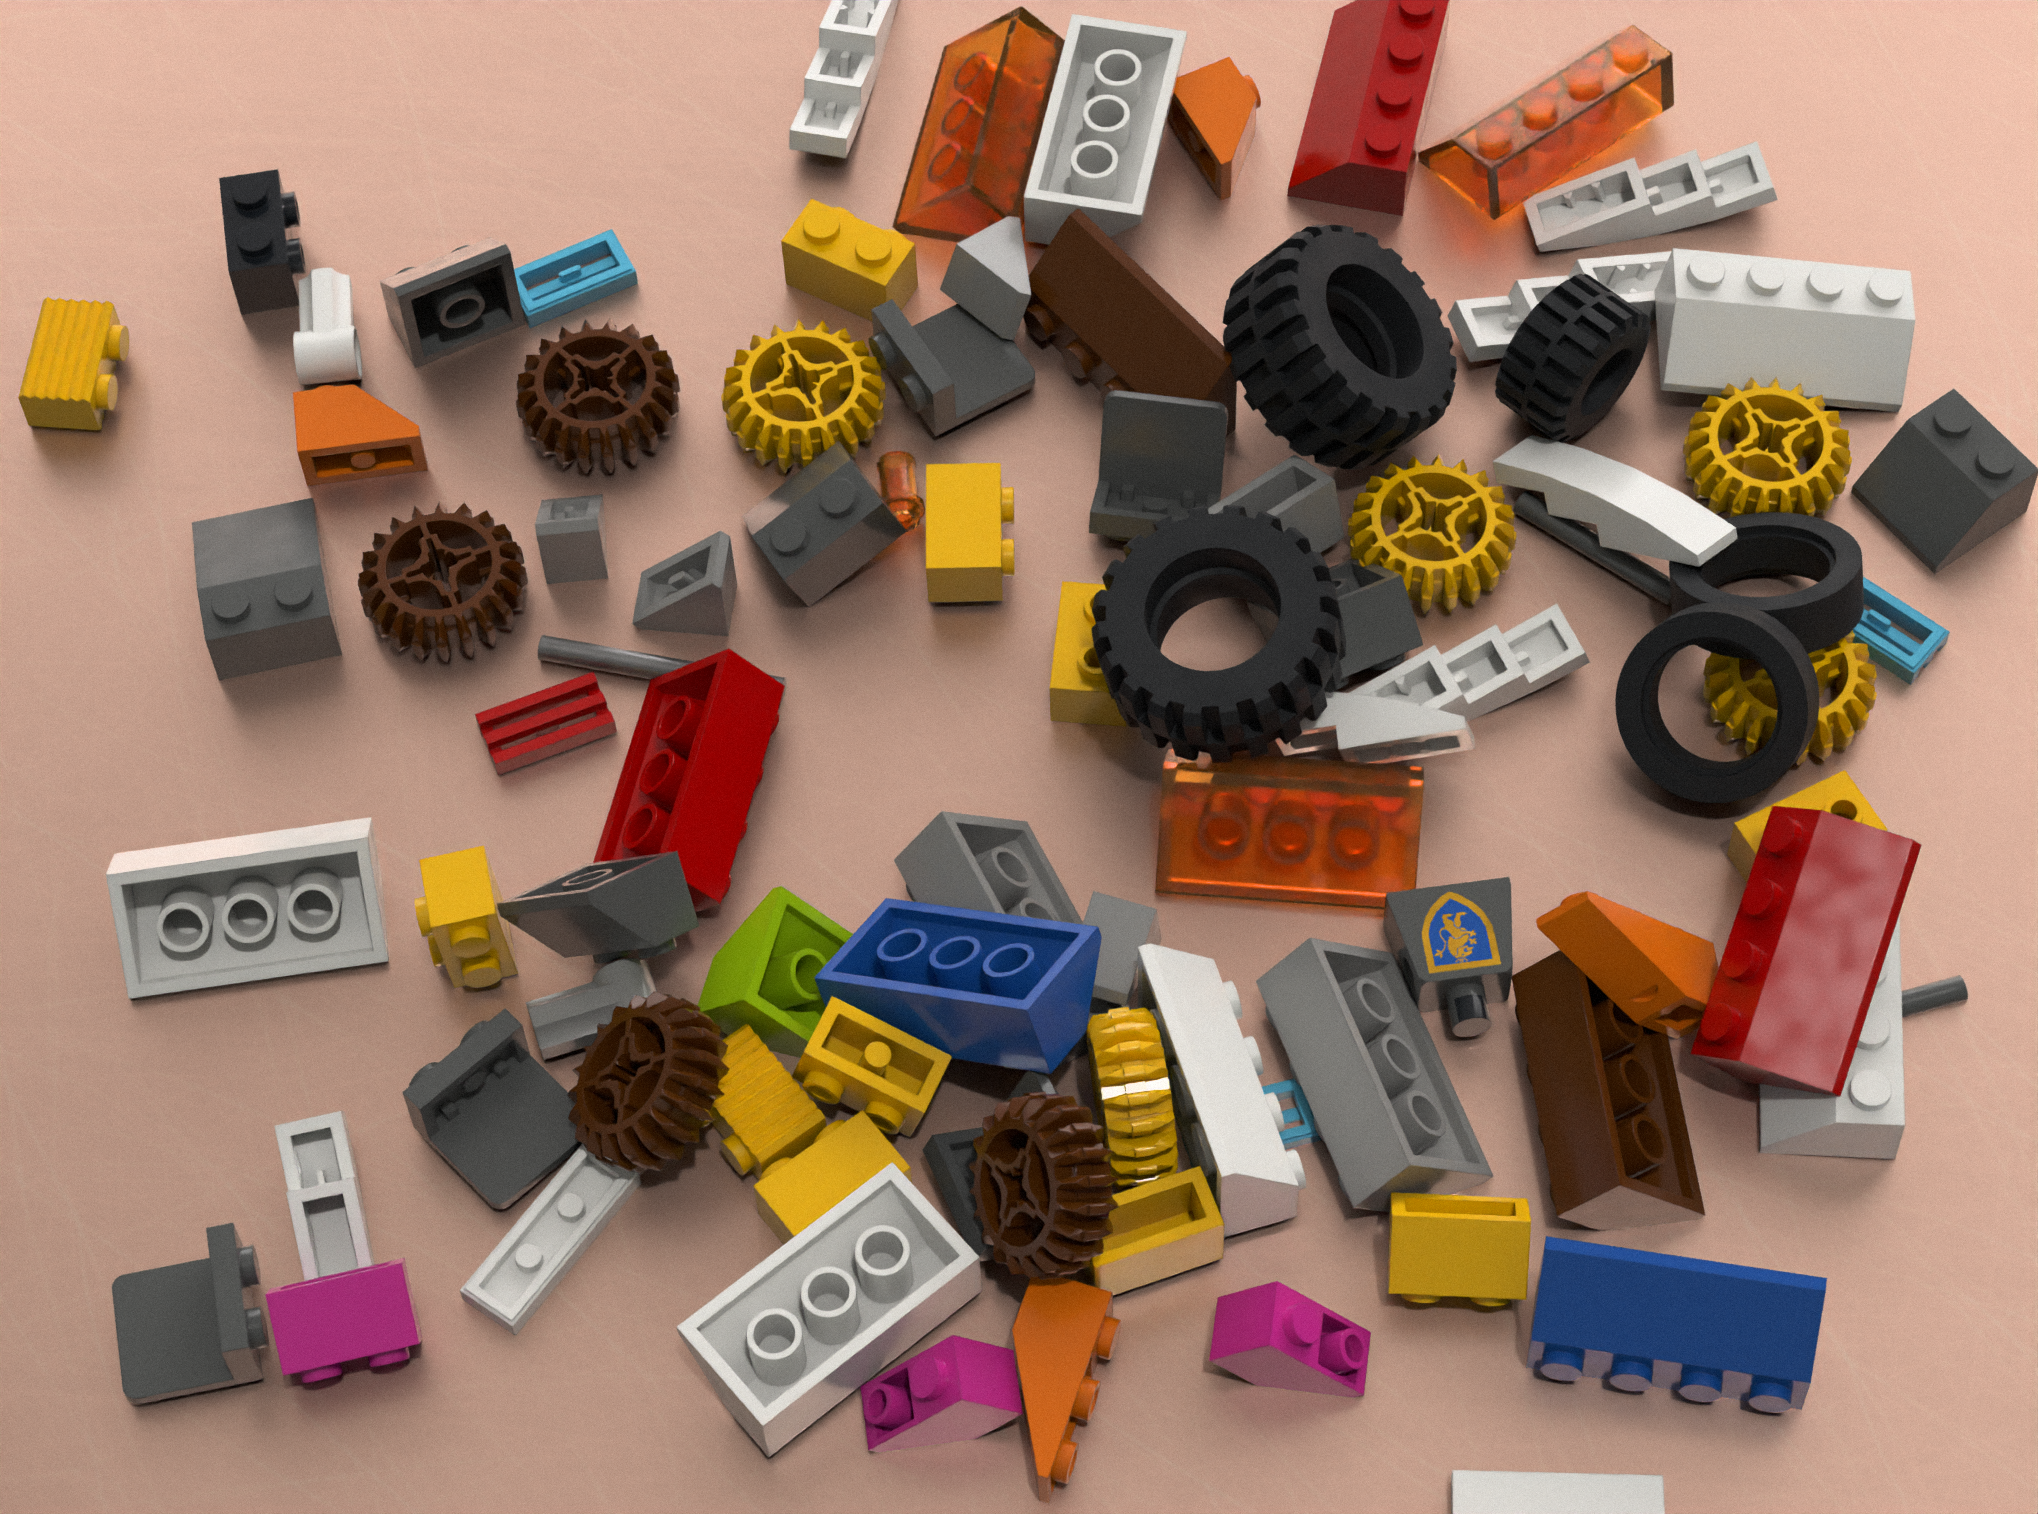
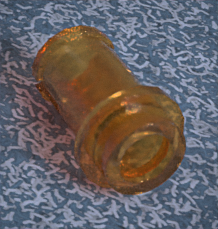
[877,451,926,532]

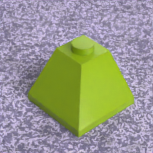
[697,886,853,1058]

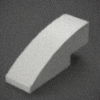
[274,1111,374,1280]

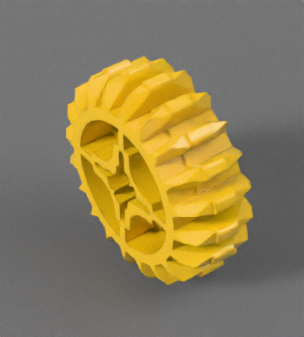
[721,318,886,474]
[1683,376,1852,517]
[1348,453,1517,614]
[1703,630,1877,768]
[1086,1007,1179,1189]

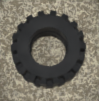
[1495,274,1651,443]

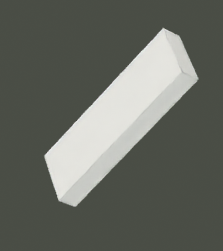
[460,1143,641,1336]
[1451,1470,1665,1514]

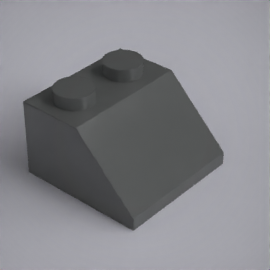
[380,237,525,368]
[1851,389,2038,574]
[742,441,907,607]
[1246,559,1423,692]
[497,851,699,964]

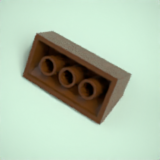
[1023,208,1237,437]
[1512,950,1705,1231]

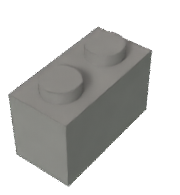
[1208,455,1344,553]

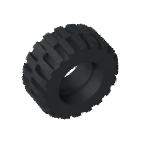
[1222,224,1457,470]
[1091,505,1346,763]

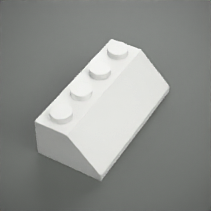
[1024,14,1187,244]
[1655,248,1915,412]
[106,817,389,999]
[1759,916,1905,1159]
[1138,943,1306,1237]
[677,1162,982,1457]

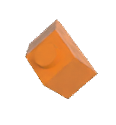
[1167,57,1261,201]
[293,384,428,486]

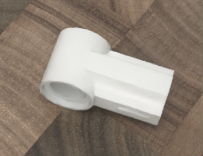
[293,268,362,385]

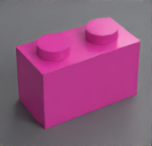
[265,1257,422,1383]

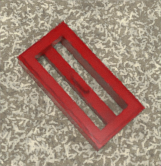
[475,671,617,775]

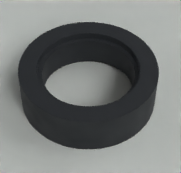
[1669,512,1864,660]
[1615,602,1819,803]

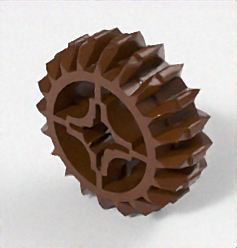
[516,318,680,474]
[358,501,528,663]
[567,991,729,1174]
[968,1091,1119,1280]

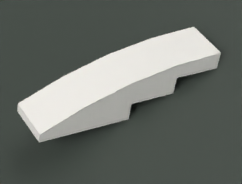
[789,0,898,158]
[1522,141,1778,252]
[1448,251,1671,362]
[1493,435,1738,567]
[1349,604,1590,722]
[1275,692,1476,769]

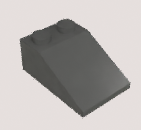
[192,498,342,681]

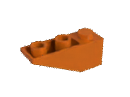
[1536,891,1719,1039]
[1012,1277,1122,1504]

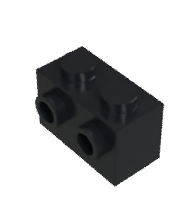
[219,169,306,315]

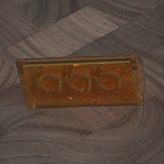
[892,5,1065,243]
[1418,25,1674,220]
[1155,749,1424,910]

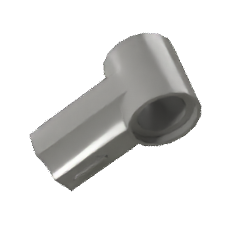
[526,958,657,1060]

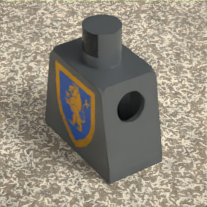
[1383,877,1513,1037]

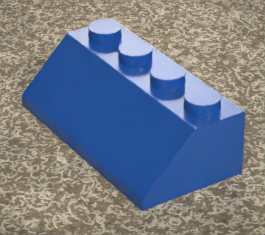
[814,898,1102,1074]
[1526,1236,1827,1413]

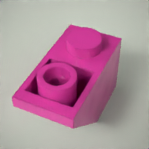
[1209,1281,1371,1398]
[860,1335,1023,1453]

